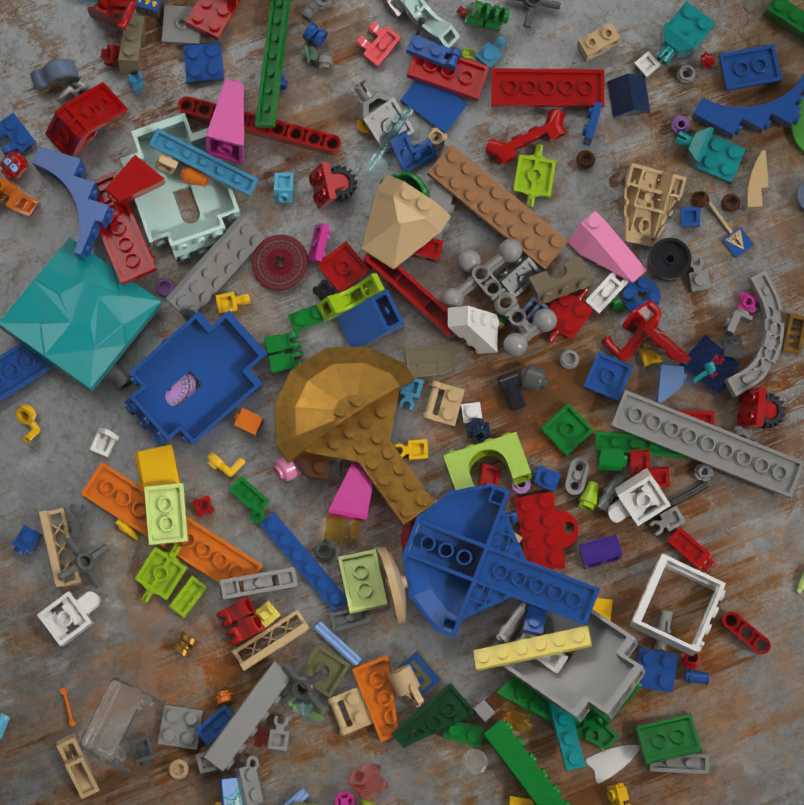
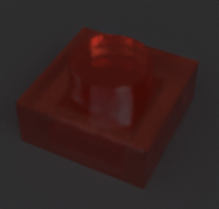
[253,726,269,748]

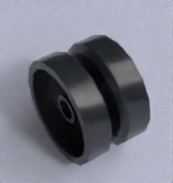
[647,237,692,284]

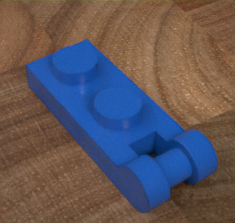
[406,34,462,71]

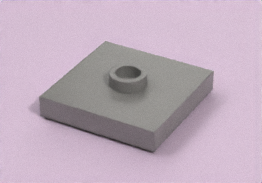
[162,5,201,45]

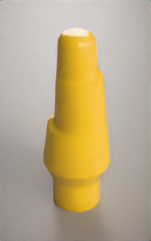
[115,519,140,541]

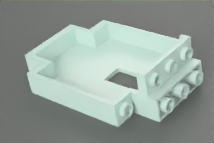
[120,113,241,262]

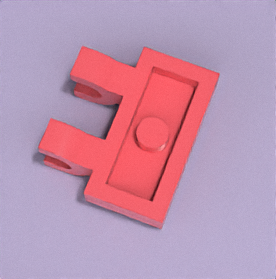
[356,21,401,67]

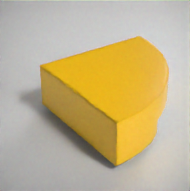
[638,348,663,368]

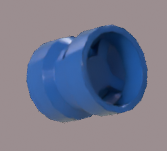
[302,22,328,48]

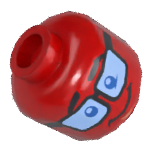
[0,151,28,179]

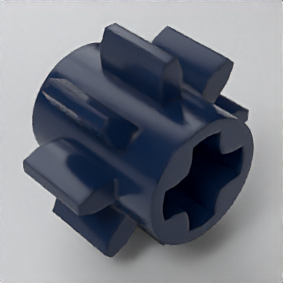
[466,418,490,442]

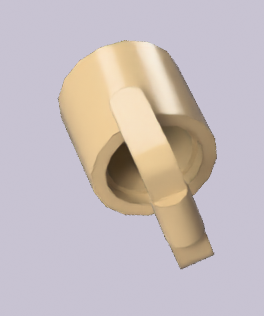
[387,664,424,707]

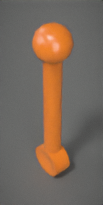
[60,687,76,727]

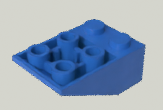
[336,289,404,347]

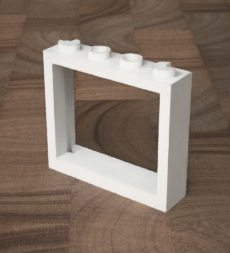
[629,554,726,656]

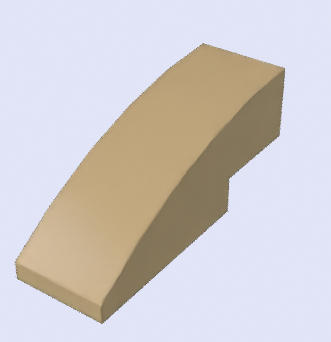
[745,150,769,211]
[56,733,100,799]

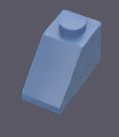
[656,364,687,404]

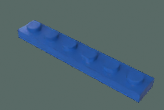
[260,512,347,612]

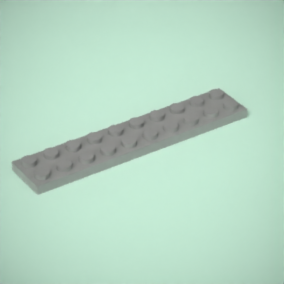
[611,390,804,498]

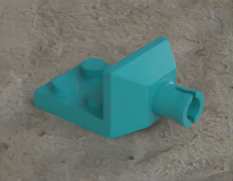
[655,1,716,65]
[674,127,746,184]

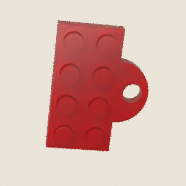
[514,492,579,570]

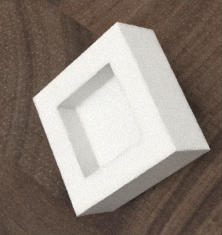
[634,51,661,78]
[461,402,482,424]

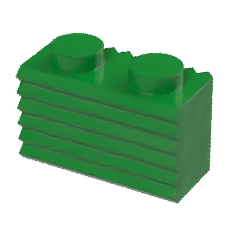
[596,448,627,473]

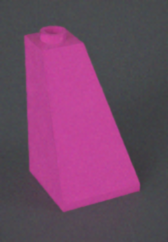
[206,79,244,165]
[327,463,373,523]

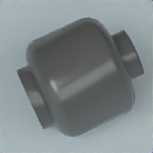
[519,365,548,393]

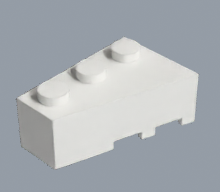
[448,306,499,354]

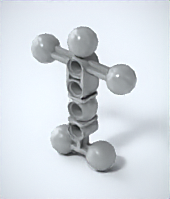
[440,238,557,357]

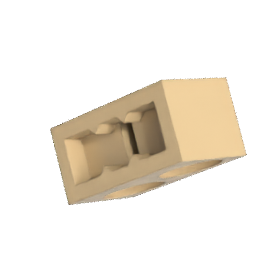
[577,22,620,62]

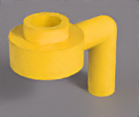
[16,404,40,443]
[207,452,246,477]

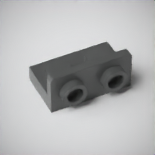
[496,254,541,297]

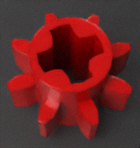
[100,44,120,67]

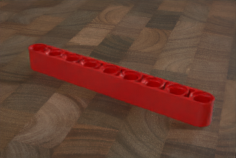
[178,96,341,156]

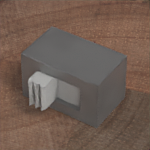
[302,0,320,22]

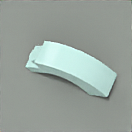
[400,0,460,48]

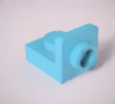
[274,173,294,203]

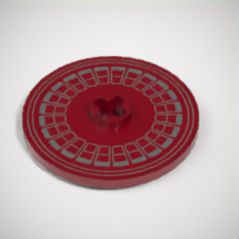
[252,235,309,291]

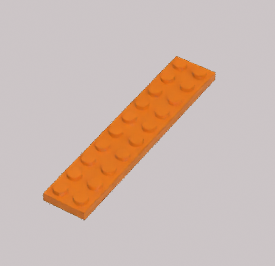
[81,462,264,598]

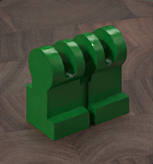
[464,0,510,32]
[264,332,304,376]

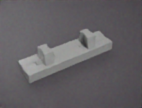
[218,567,298,600]

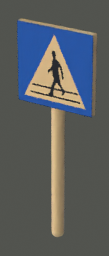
[708,201,754,258]

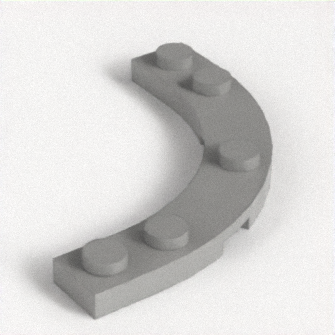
[724,270,784,397]

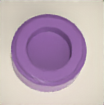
[155,278,175,298]

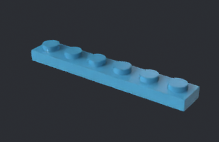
[149,128,259,197]

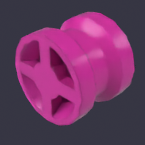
[335,791,355,805]

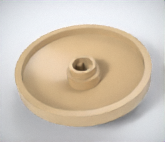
[377,546,408,624]

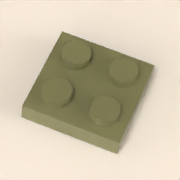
[299,644,351,698]

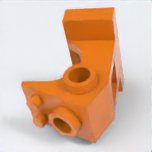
[0,178,39,216]

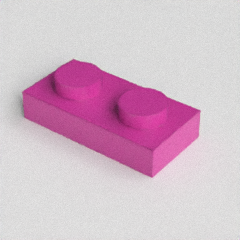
[308,223,330,263]

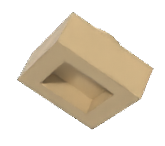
[154,155,178,175]

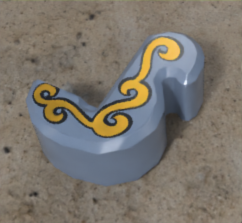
[30,58,79,91]

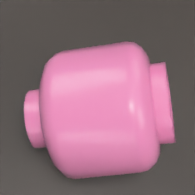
[273,457,302,482]

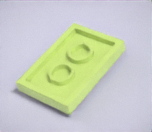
[144,483,188,545]
[338,549,388,614]

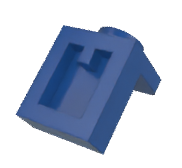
[532,465,561,492]
[11,525,42,555]
[523,604,548,636]

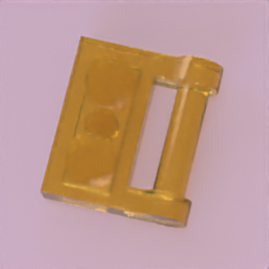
[324,501,361,546]

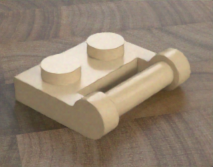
[422,381,465,427]
[326,687,373,736]

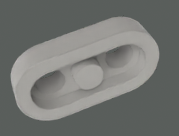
[565,457,589,496]

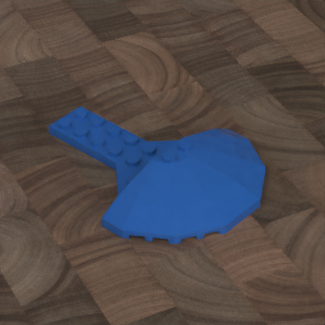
[402,483,600,638]

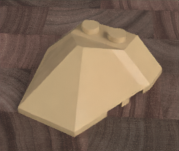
[624,162,687,247]
[361,175,451,270]

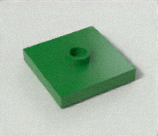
[540,403,595,457]

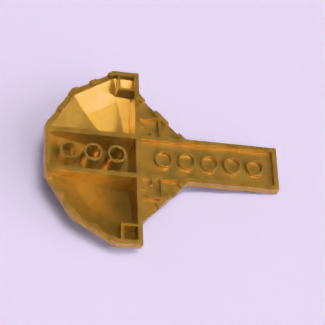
[274,346,435,526]

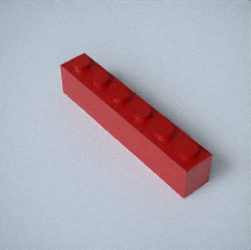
[363,254,454,339]

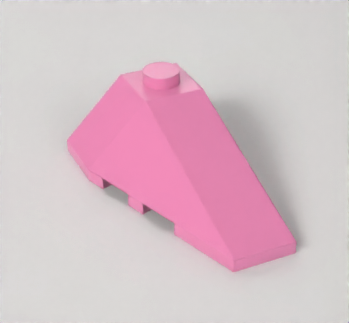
[568,211,647,283]

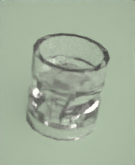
[461,749,488,775]

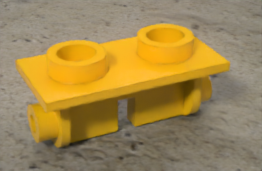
[607,783,630,805]

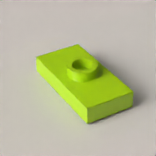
[168,576,208,618]

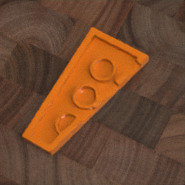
[352,655,398,742]

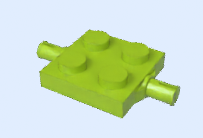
[513,144,556,208]
[135,543,188,603]

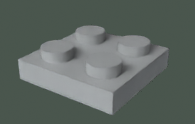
[158,705,204,750]

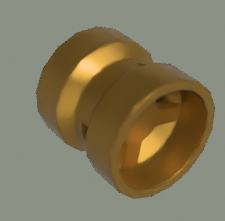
[172,632,199,658]

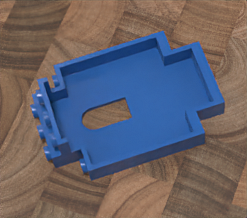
[124,310,267,445]

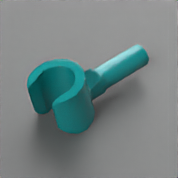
[692,362,716,383]

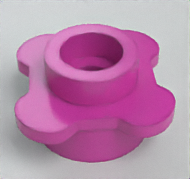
[738,292,758,313]

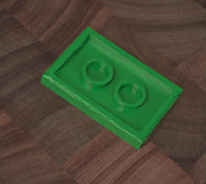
[634,713,702,765]

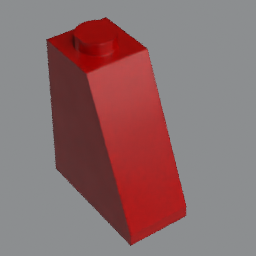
[105,155,166,205]

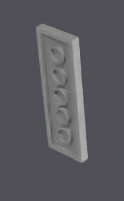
[166,214,265,321]

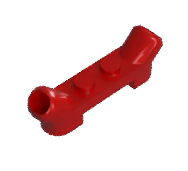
[485,109,567,166]

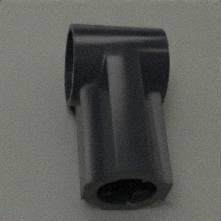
[497,371,527,411]

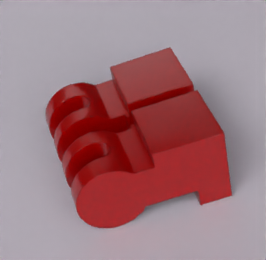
[216,596,266,646]

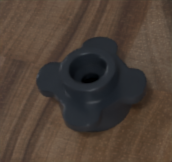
[312,279,335,301]

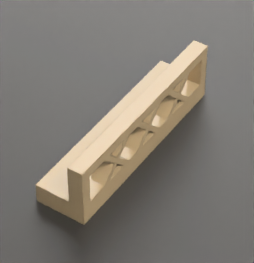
[39,508,81,588]
[232,609,310,671]

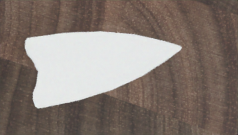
[586,745,640,784]

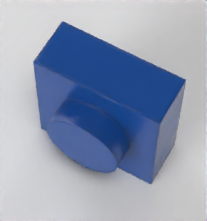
[680,207,700,227]

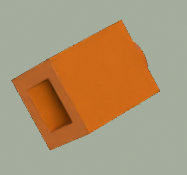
[233,408,264,437]

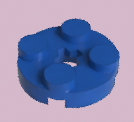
[622,277,661,313]

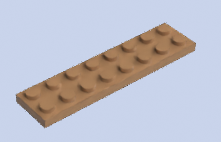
[427,144,568,270]

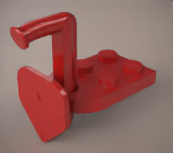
[87,0,136,31]
[601,300,691,364]

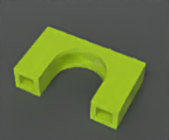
[443,432,532,490]

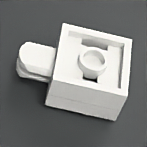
[607,468,671,526]
[37,591,100,647]

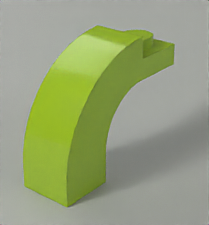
[316,273,385,321]

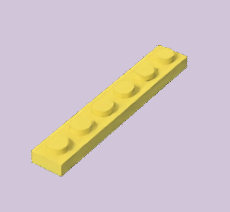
[473,626,592,671]

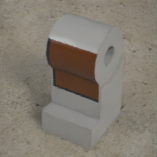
[473,686,508,722]

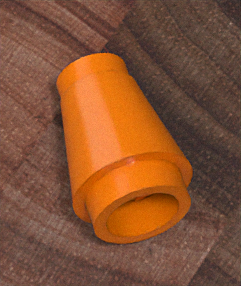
[180,165,210,187]

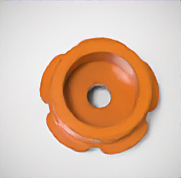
[214,690,233,706]

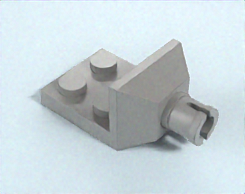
[354,80,415,152]

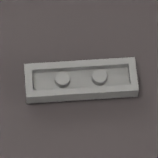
[649,754,709,774]

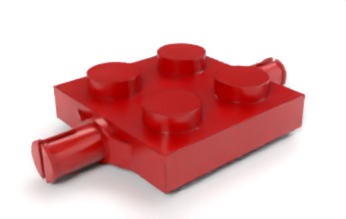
[546,289,594,343]

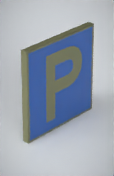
[395,649,444,697]

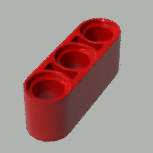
[720,612,771,655]

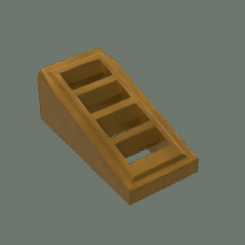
[781,313,804,354]

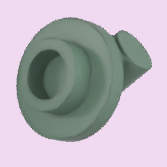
[301,44,318,63]

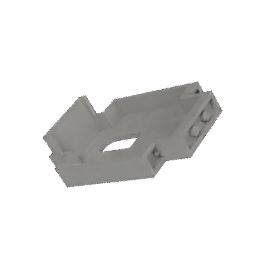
[496,601,646,723]

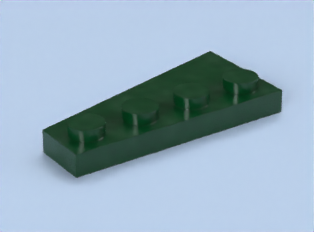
[391,683,476,749]

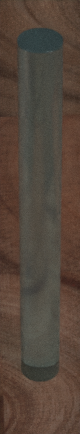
[365,106,414,172]

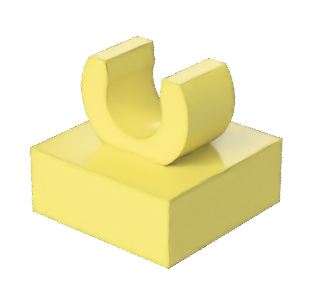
[254,600,281,628]

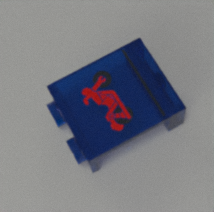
[678,335,740,395]

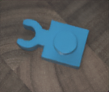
[400,378,424,412]

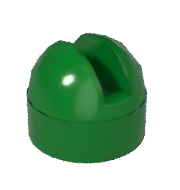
[610,296,626,313]

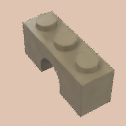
[119,15,146,75]
[529,257,592,305]

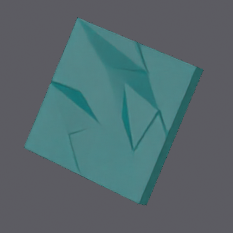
[0,237,161,393]

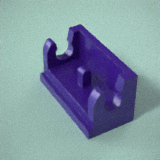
[579,535,622,570]

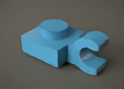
[475,35,507,69]
[127,71,144,95]

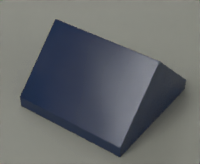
[607,73,650,118]

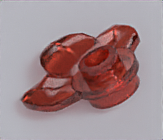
[350,764,389,802]

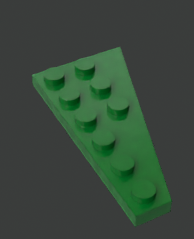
[496,676,620,751]

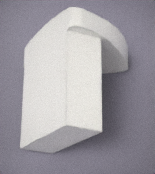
[90,428,119,458]

